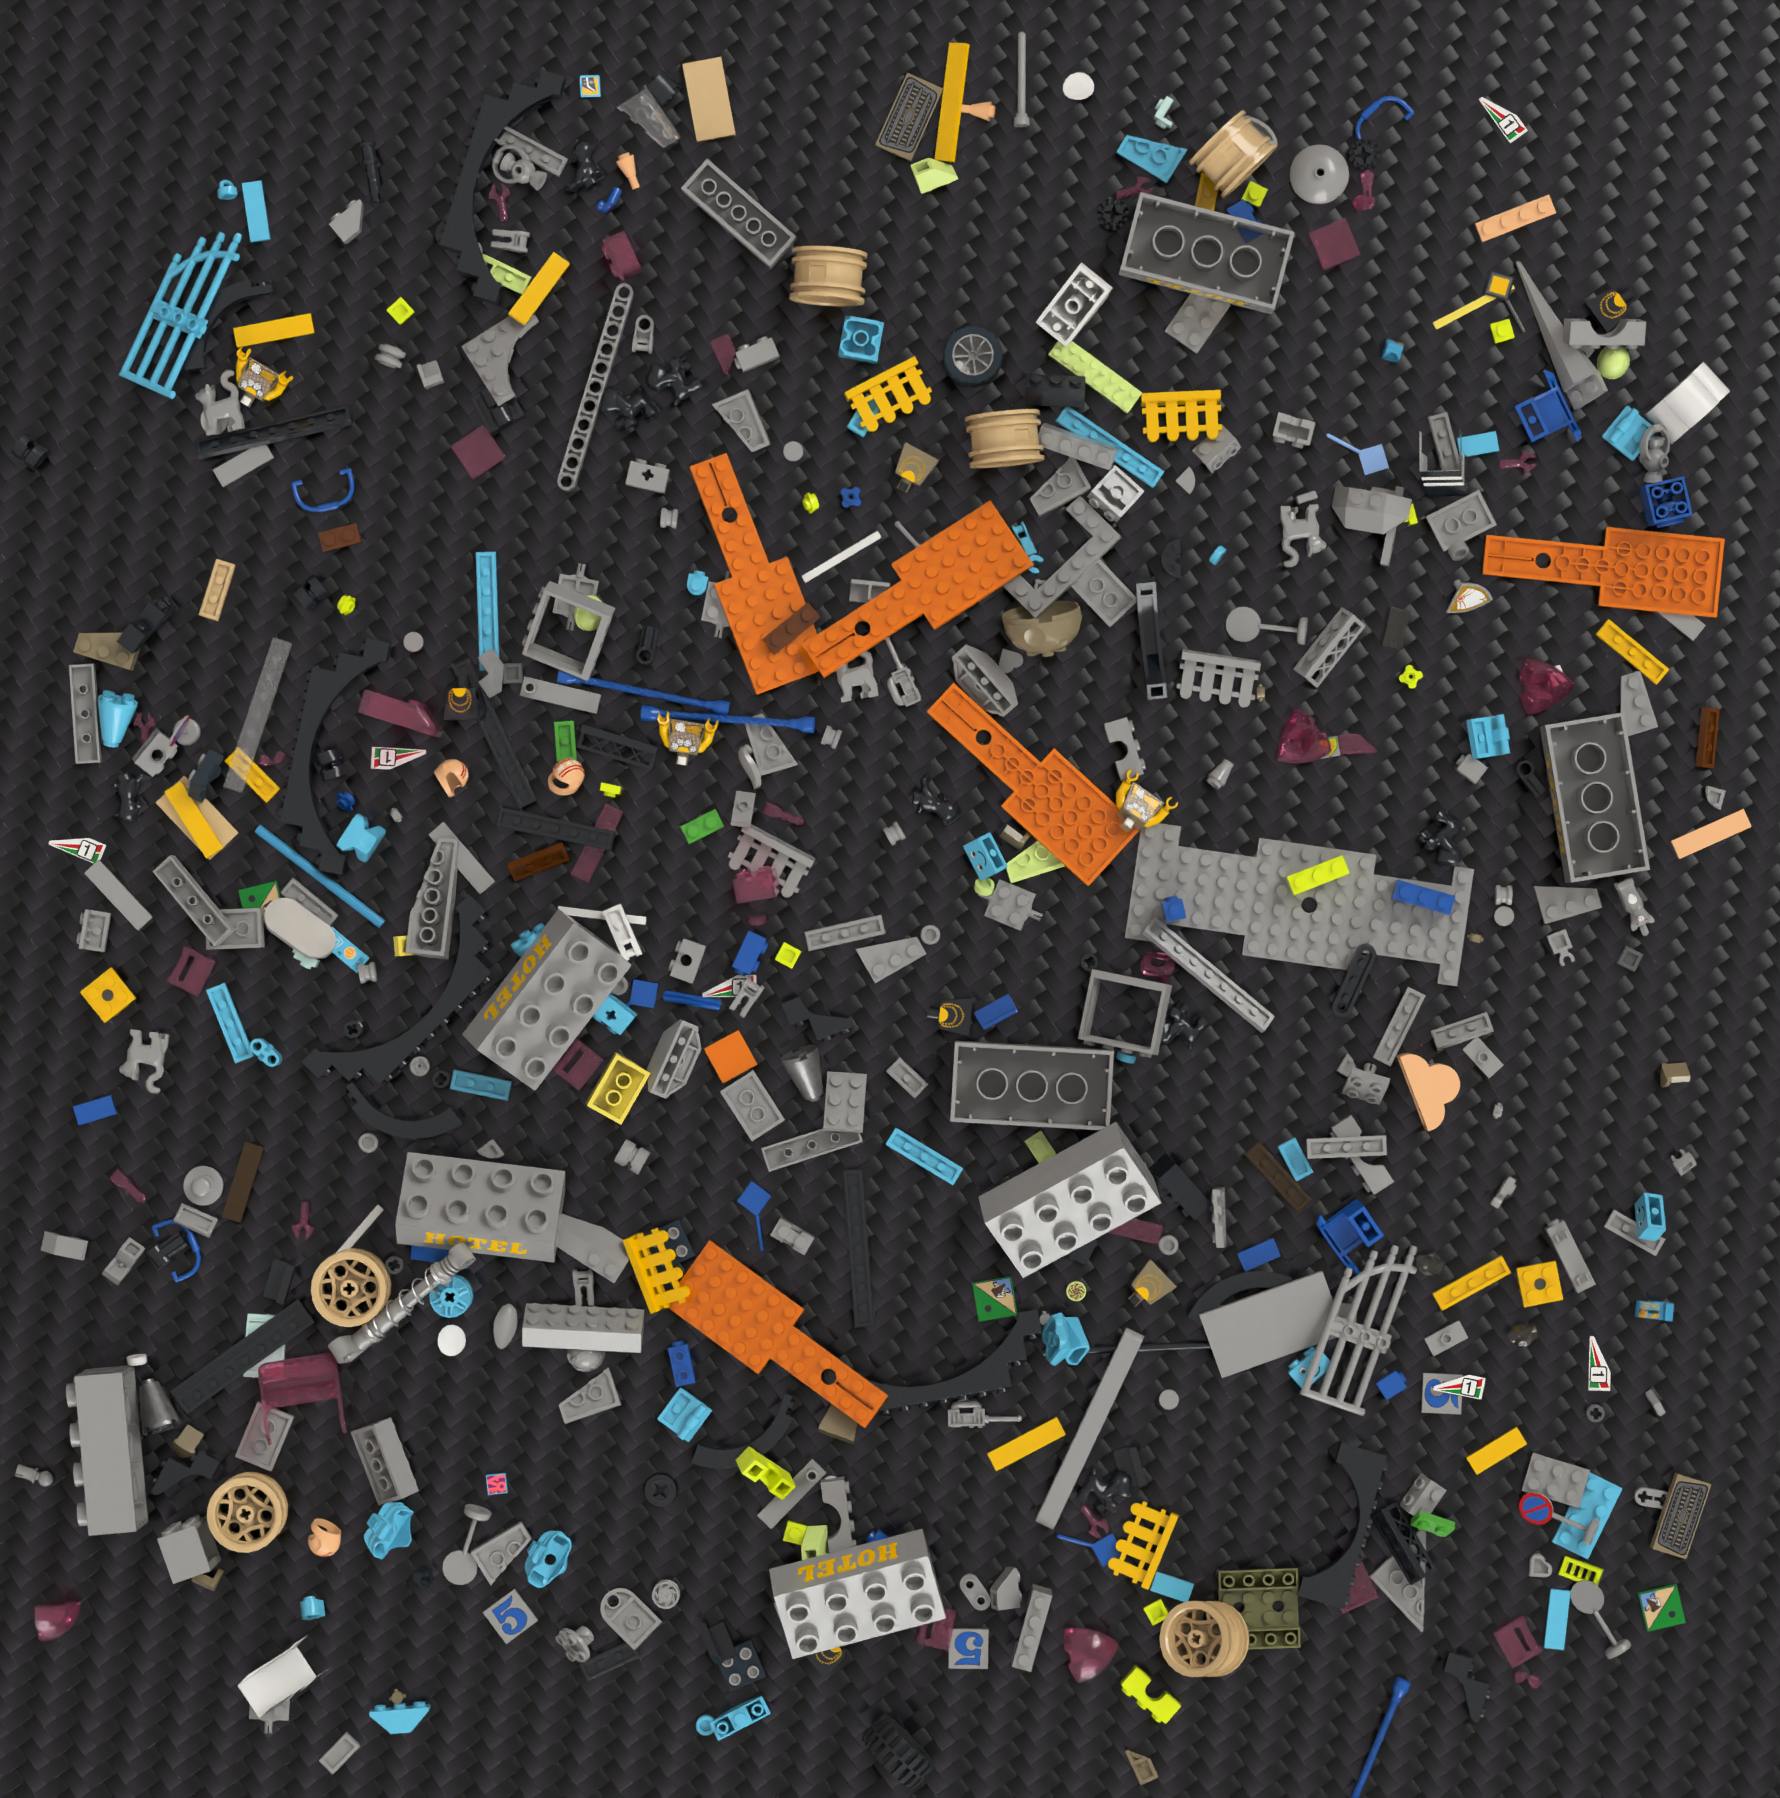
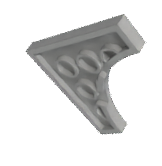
[461,314,539,406]

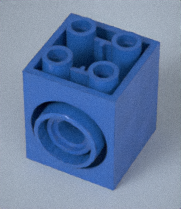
[1639,476,1693,528]

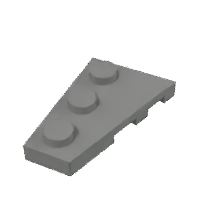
[712,389,771,452]
[1030,457,1092,517]
[1620,671,1658,736]
[745,714,798,776]
[1533,886,1602,924]
[856,937,926,983]
[1211,1187,1226,1248]
[559,1367,621,1424]
[470,1521,532,1585]

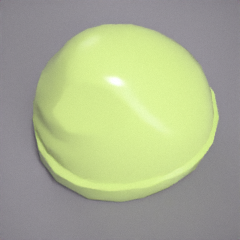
[1597,345,1630,379]
[574,595,602,631]

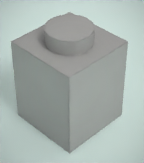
[1455,753,1488,784]

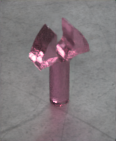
[1116,177,1154,199]
[489,183,511,221]
[1499,451,1537,473]
[134,713,156,747]
[292,1202,315,1240]
[1080,1504,1108,1539]

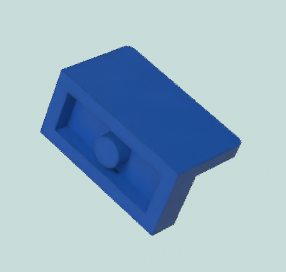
[974,994,1018,1030]

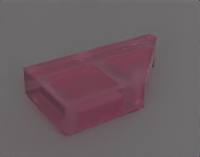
[710,334,736,375]
[1338,734,1377,755]

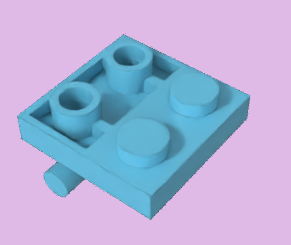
[1601,406,1655,461]
[1466,714,1510,759]
[657,1387,712,1442]

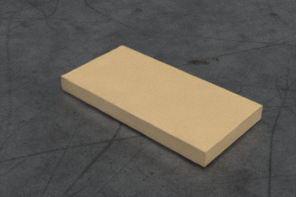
[682,57,736,142]
[156,776,239,860]

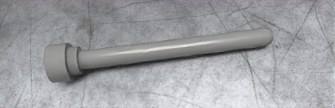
[1014,32,1029,127]

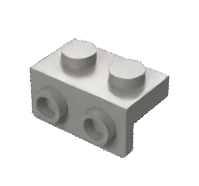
[1192,425,1241,473]
[77,909,111,952]
[1399,1473,1447,1516]

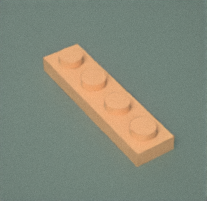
[1475,195,1556,242]

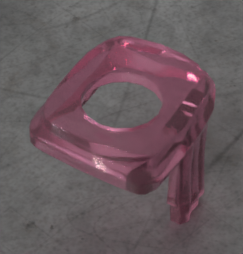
[1141,952,1176,992]

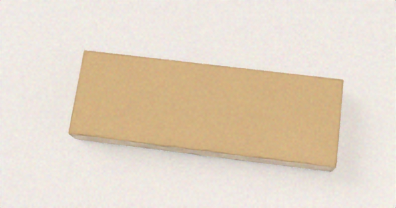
[199,559,236,621]

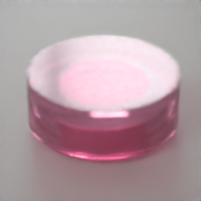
[747,914,767,926]

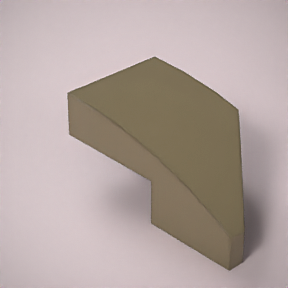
[1125,1750,1159,1785]

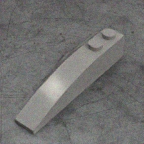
[405,838,459,959]
[557,1214,630,1283]

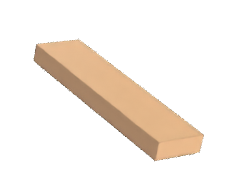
[1671,809,1752,859]

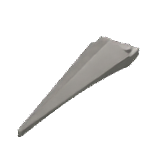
[1516,261,1608,410]

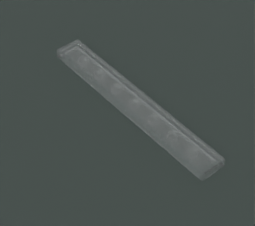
[223,637,292,793]

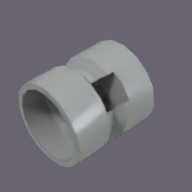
[614,1139,650,1175]

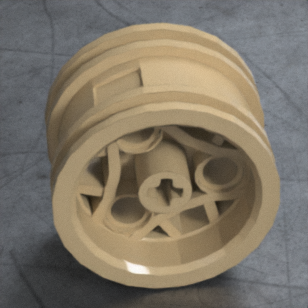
[1189,110,1278,199]
[789,246,867,307]
[965,409,1045,468]
[311,1248,391,1327]
[207,1472,288,1553]
[1160,1601,1249,1677]

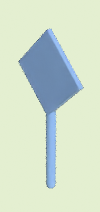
[1326,433,1389,475]

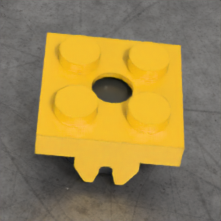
[80,967,136,1023]
[1516,1260,1563,1307]

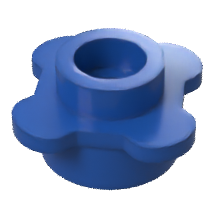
[841,487,861,508]
[336,792,355,812]

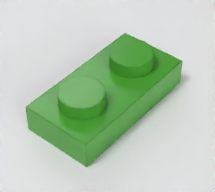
[554,721,577,762]
[680,809,724,844]
[1410,1511,1455,1537]

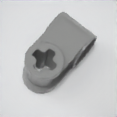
[632,315,654,354]

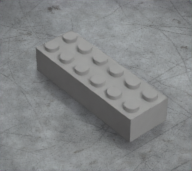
[681,159,797,269]
[522,1303,644,1353]

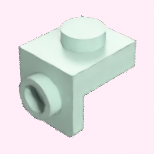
[1154,96,1173,129]
[292,949,320,969]

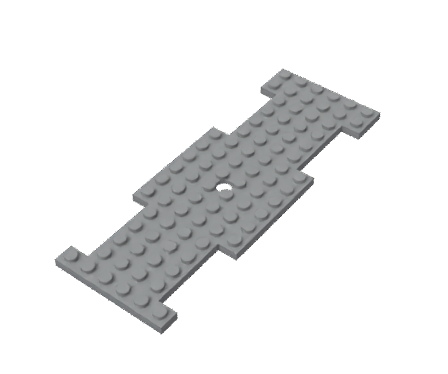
[1125,823,1474,986]

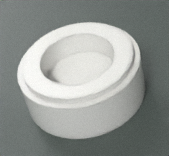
[127,1354,147,1366]

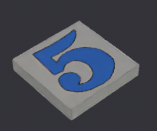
[1421,1373,1463,1414]
[483,1588,538,1644]
[949,1628,989,1669]

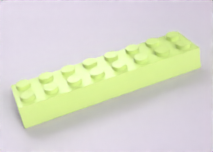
[1048,341,1142,414]

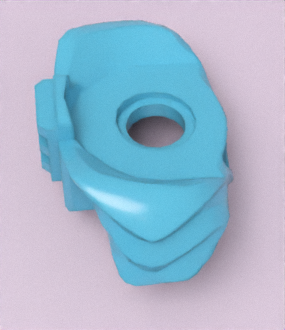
[364,1502,414,1559]
[525,1531,572,1588]

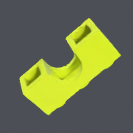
[1286,855,1350,895]
[736,1447,796,1500]
[1120,1665,1181,1724]

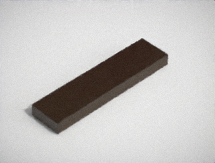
[1244,1141,1312,1213]
[222,1142,265,1223]

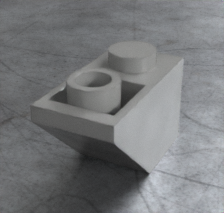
[329,199,364,244]
[990,1566,1022,1611]

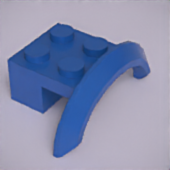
[1514,370,1581,443]
[1316,1199,1384,1275]

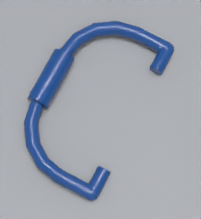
[1355,96,1415,155]
[291,468,354,513]
[152,1219,201,1283]

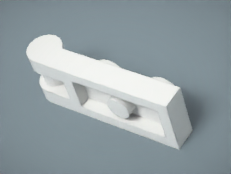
[602,904,642,961]

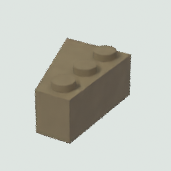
[73,633,140,671]

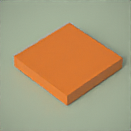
[704,1030,757,1083]

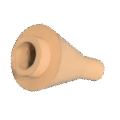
[961,101,995,121]
[615,152,640,190]

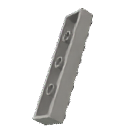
[69,664,102,764]
[153,855,236,946]
[761,1128,863,1172]

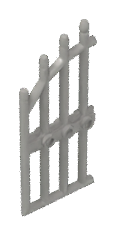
[1300,1245,1417,1416]

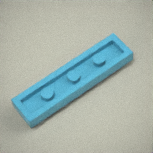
[206,983,255,1063]
[885,1128,963,1185]

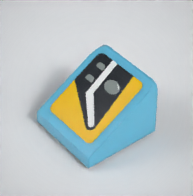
[580,75,601,98]

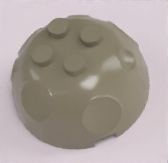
[1002,601,1082,657]

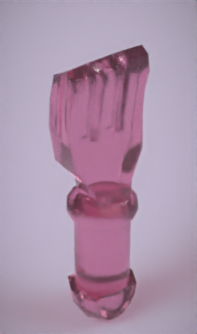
[763,802,804,825]
[110,1169,145,1202]

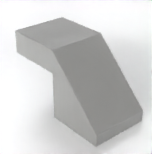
[478,649,504,698]
[41,1231,88,1260]
[102,1237,145,1285]

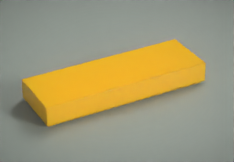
[225,747,281,803]
[1466,1427,1527,1475]

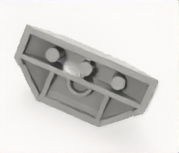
[1332,487,1412,534]
[952,645,1018,717]
[647,1019,701,1099]

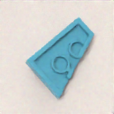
[1116,135,1187,184]

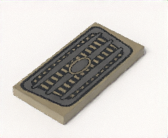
[875,73,943,161]
[1650,1473,1711,1559]

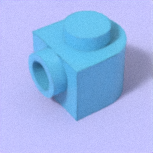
[687,570,709,596]
[300,1596,325,1621]

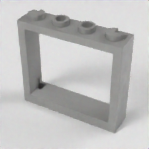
[522,581,615,681]
[1078,969,1172,1058]

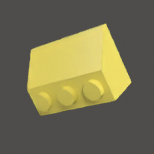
[586,1052,651,1124]

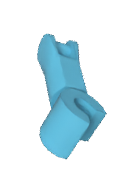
[1011,521,1044,576]

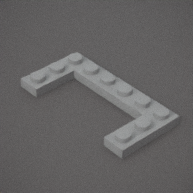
[1003,496,1121,618]

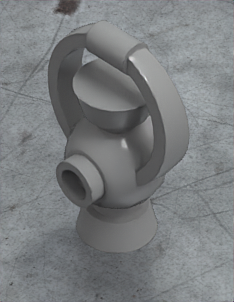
[492,145,547,190]
[1640,424,1670,483]

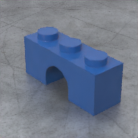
[1391,880,1455,915]

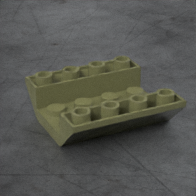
[1218,1568,1301,1649]

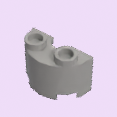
[1272,412,1316,449]

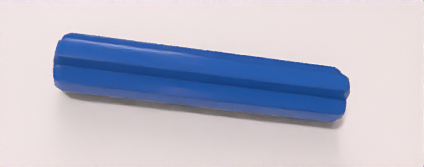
[663,990,721,1010]

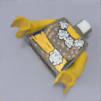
[236,346,293,408]
[657,711,719,766]
[1116,769,1178,832]

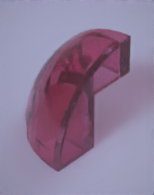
[1519,659,1575,714]
[1277,708,1331,763]
[35,1601,81,1642]
[1064,1628,1118,1682]

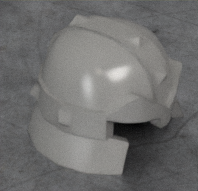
[566,1349,605,1372]

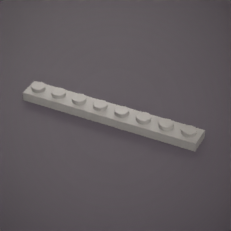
[1141,916,1275,1033]

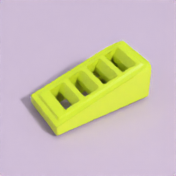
[1558,1556,1604,1585]

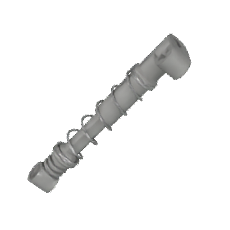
[328,1242,476,1363]

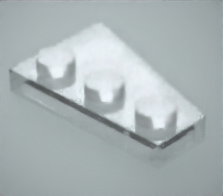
[617,88,680,148]

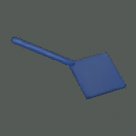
[600,979,658,1025]
[737,1181,771,1251]
[1056,1533,1122,1567]

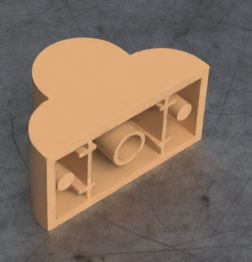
[1397,1053,1460,1131]

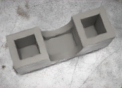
[1103,717,1146,781]

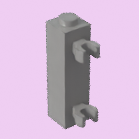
[1544,1218,1596,1293]

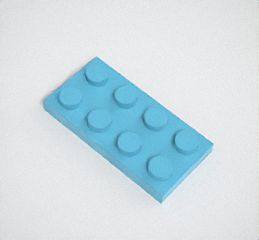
[1552,1472,1623,1559]

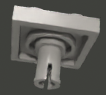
[1342,1063,1390,1105]

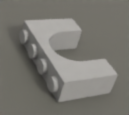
[1011,1584,1052,1672]

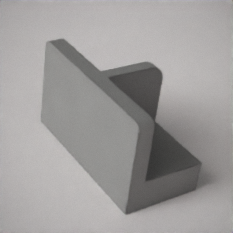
[849,579,890,603]

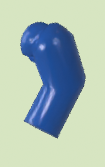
[596,187,622,213]

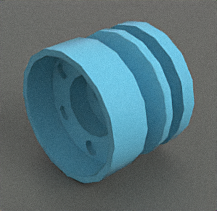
[429,1274,474,1318]

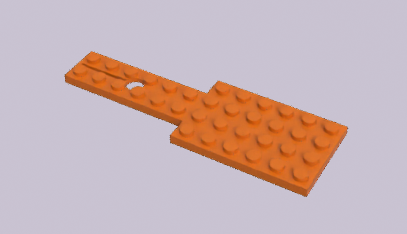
[689,453,825,695]
[802,500,1034,678]
[1482,527,1725,618]
[927,683,1139,886]
[668,1240,889,1428]

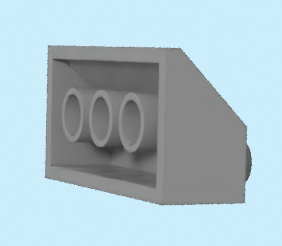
[351,1417,419,1505]

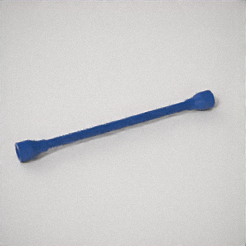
[557,670,730,716]
[641,705,815,733]
[1350,1677,1411,1798]

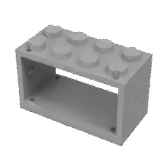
[157,1515,221,1584]

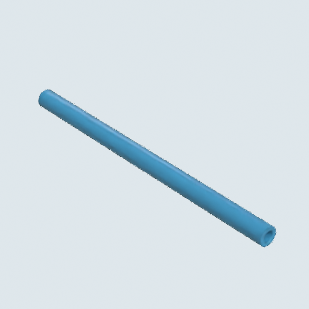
[255,824,385,928]

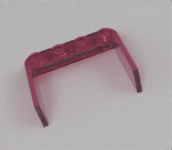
[358,690,443,738]
[258,1353,347,1445]

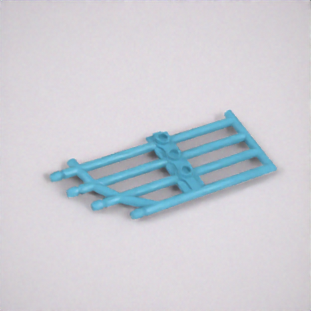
[119,232,242,399]

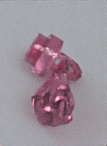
[1353,170,1375,210]

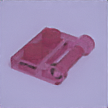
[166,945,216,997]
[552,1038,604,1090]
[915,1608,957,1650]
[1493,1616,1543,1668]

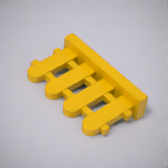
[844,356,932,432]
[1141,390,1222,442]
[622,1228,690,1314]
[1108,1501,1179,1590]

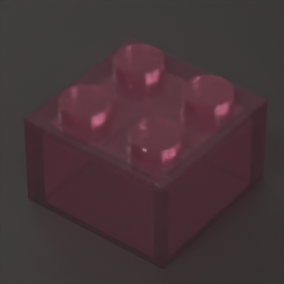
[601,231,642,281]
[733,866,780,904]

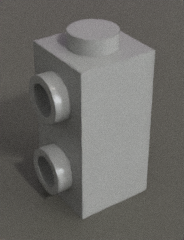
[734,336,780,373]

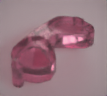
[258,751,286,767]
[1514,1671,1541,1689]

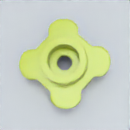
[802,493,819,514]
[337,595,355,615]
[1399,665,1423,689]

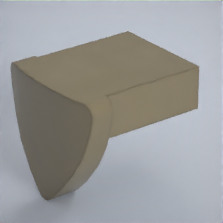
[999,825,1031,851]
[1660,1062,1691,1088]
[173,1424,204,1458]
[192,1568,224,1591]

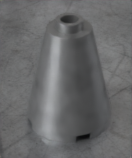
[780,1045,823,1102]
[139,1378,181,1436]

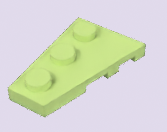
[1006,841,1065,884]

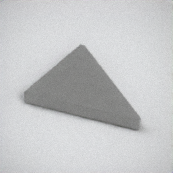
[1369,1529,1426,1632]

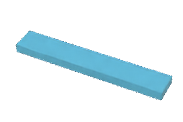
[1055,407,1164,488]
[476,552,499,671]

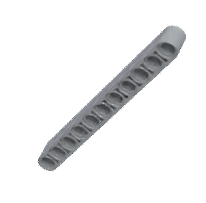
[557,283,634,492]
[1035,1328,1144,1529]

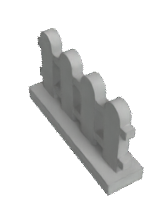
[1176,649,1261,707]
[728,824,816,897]

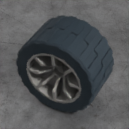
[943,325,1003,388]

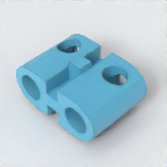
[250,1038,282,1067]

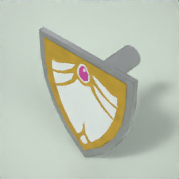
[1446,580,1493,613]

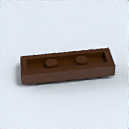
[762,602,821,655]
[1696,707,1720,768]
[507,842,570,881]

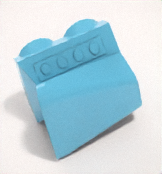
[838,316,884,364]
[336,814,386,862]
[1042,1313,1090,1366]

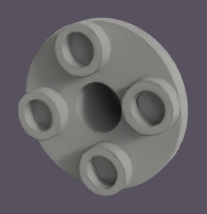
[183,1166,224,1205]
[556,1626,594,1662]

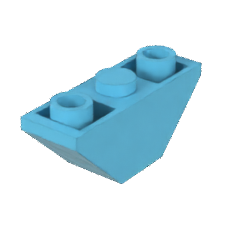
[709,1696,771,1741]
[369,1701,430,1734]

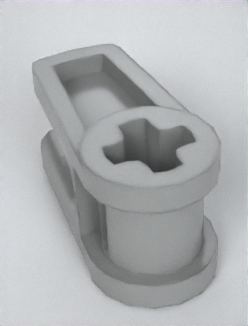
[490,229,530,253]
[729,976,765,1018]
[573,1269,594,1306]

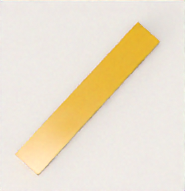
[934,43,970,162]

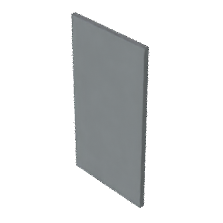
[1199,1270,1339,1378]

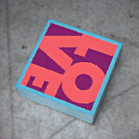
[486,1473,508,1495]

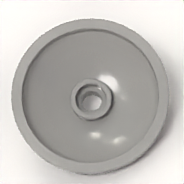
[1289,145,1349,204]

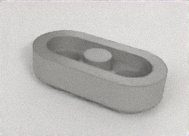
[960,1573,991,1610]

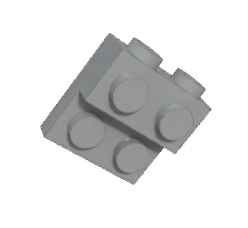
[1087,465,1145,523]

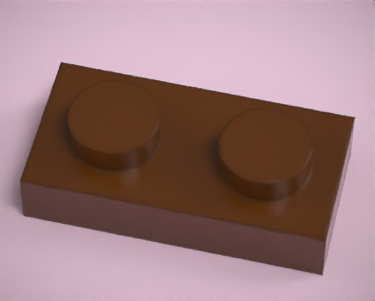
[318,523,362,552]

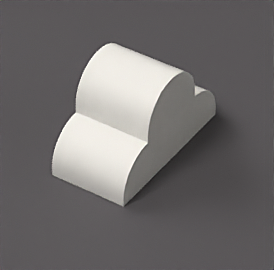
[1036,263,1113,347]
[1644,362,1730,444]

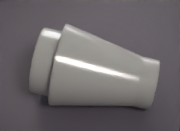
[1207,759,1234,789]

